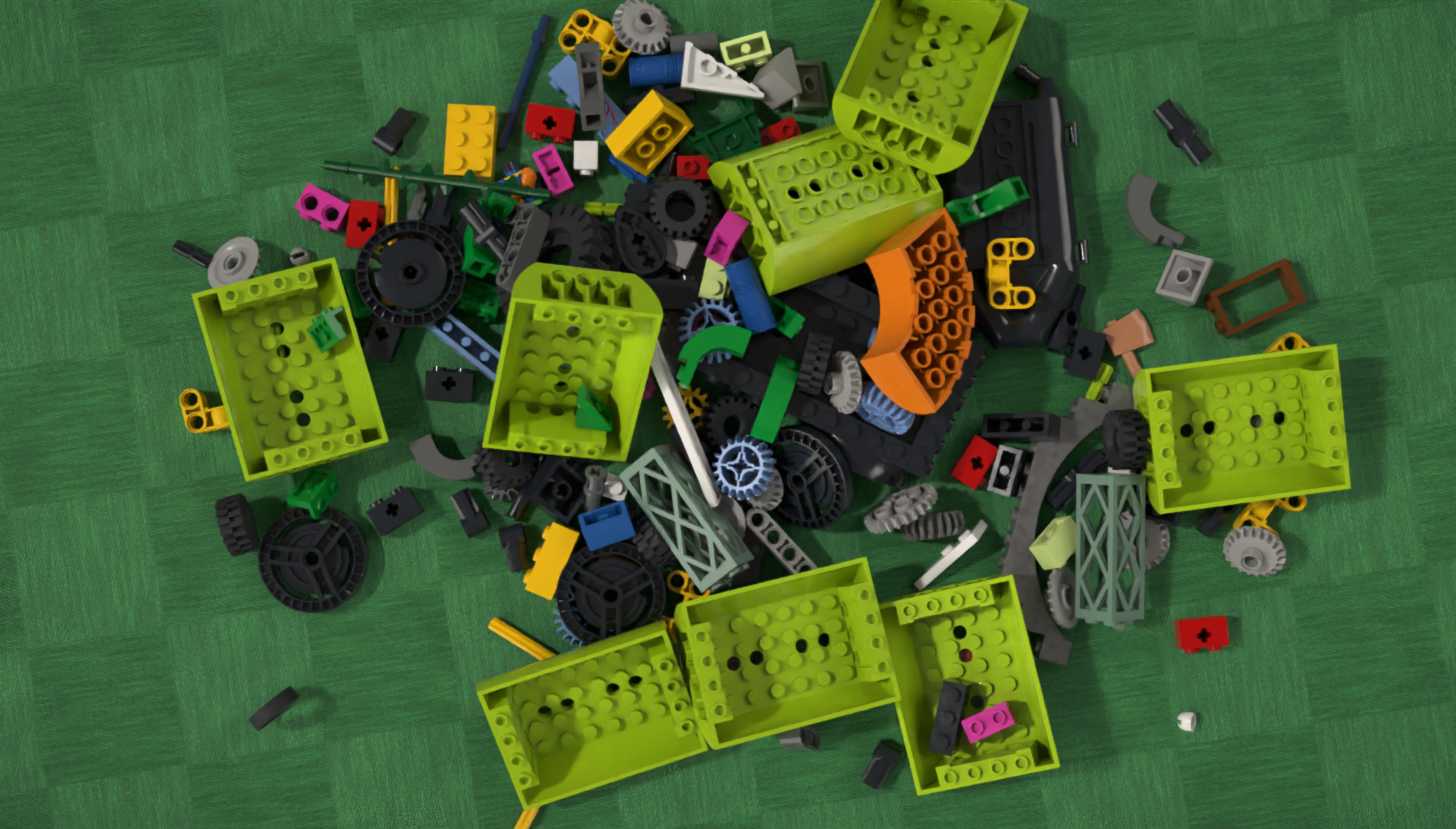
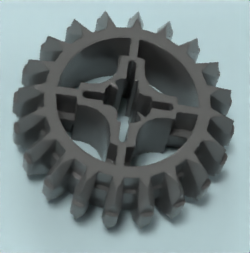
[900,510,965,541]

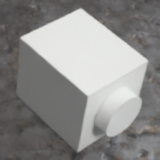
[574,141,599,177]
[602,472,629,501]

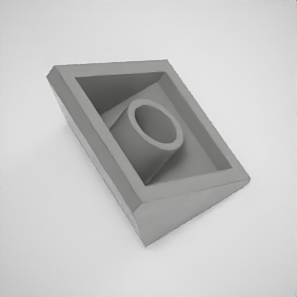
[751,47,802,110]
[791,60,829,113]
[1155,249,1214,307]

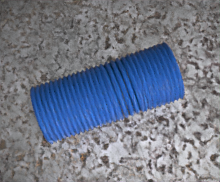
[628,53,684,88]
[723,257,777,335]

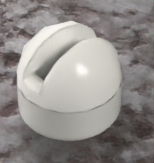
[1177,712,1196,732]

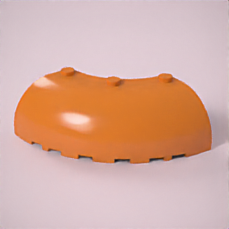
[860,207,975,414]

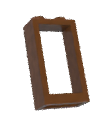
[1204,257,1307,338]

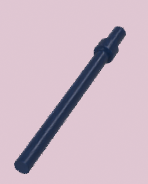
[496,14,551,150]

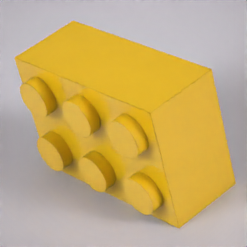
[605,89,694,176]
[444,104,498,181]
[523,522,582,600]

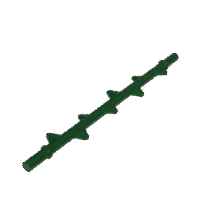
[323,158,552,201]

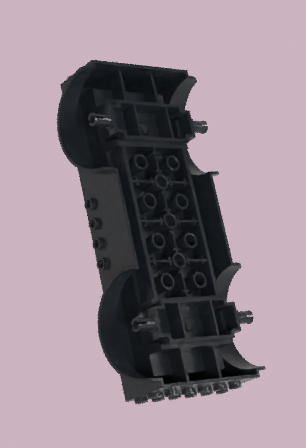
[605,175,987,489]

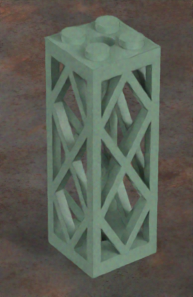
[619,443,754,593]
[1075,472,1146,626]

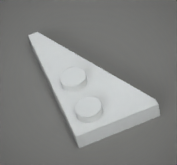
[680,41,764,100]
[914,519,988,591]

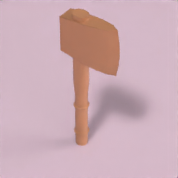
[1101,308,1154,380]

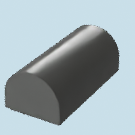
[670,32,718,55]

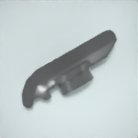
[407,185,428,220]

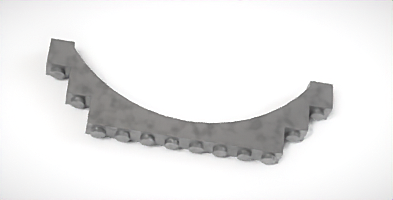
[997,382,1135,666]

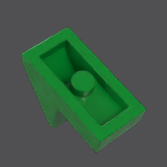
[575,384,613,432]

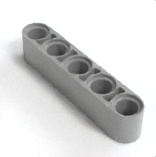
[745,508,818,575]

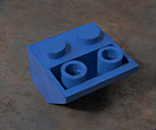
[578,500,636,551]

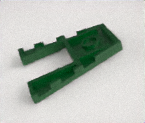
[680,70,763,165]

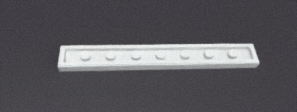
[651,339,722,508]

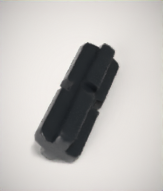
[172,240,212,269]

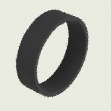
[249,686,300,731]

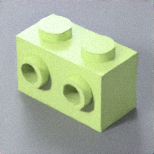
[720,31,772,73]
[698,255,736,302]
[1029,516,1076,570]

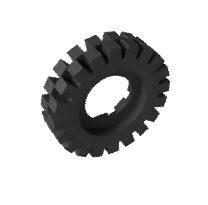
[497,203,613,315]

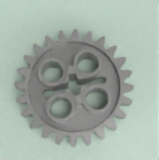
[864,482,938,534]

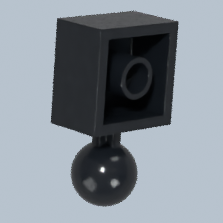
[521,456,596,524]

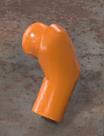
[510,167,537,200]

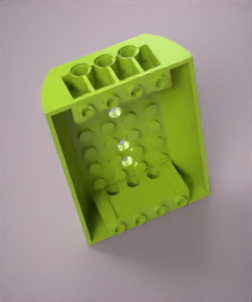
[832,0,1029,175]
[707,123,943,296]
[191,257,389,482]
[482,262,663,462]
[1132,344,1351,514]
[674,557,902,750]
[878,573,1061,796]
[476,619,708,811]

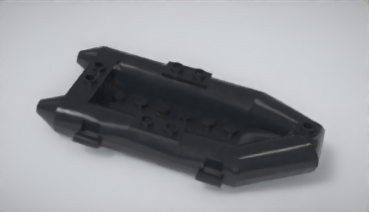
[938,77,1090,350]

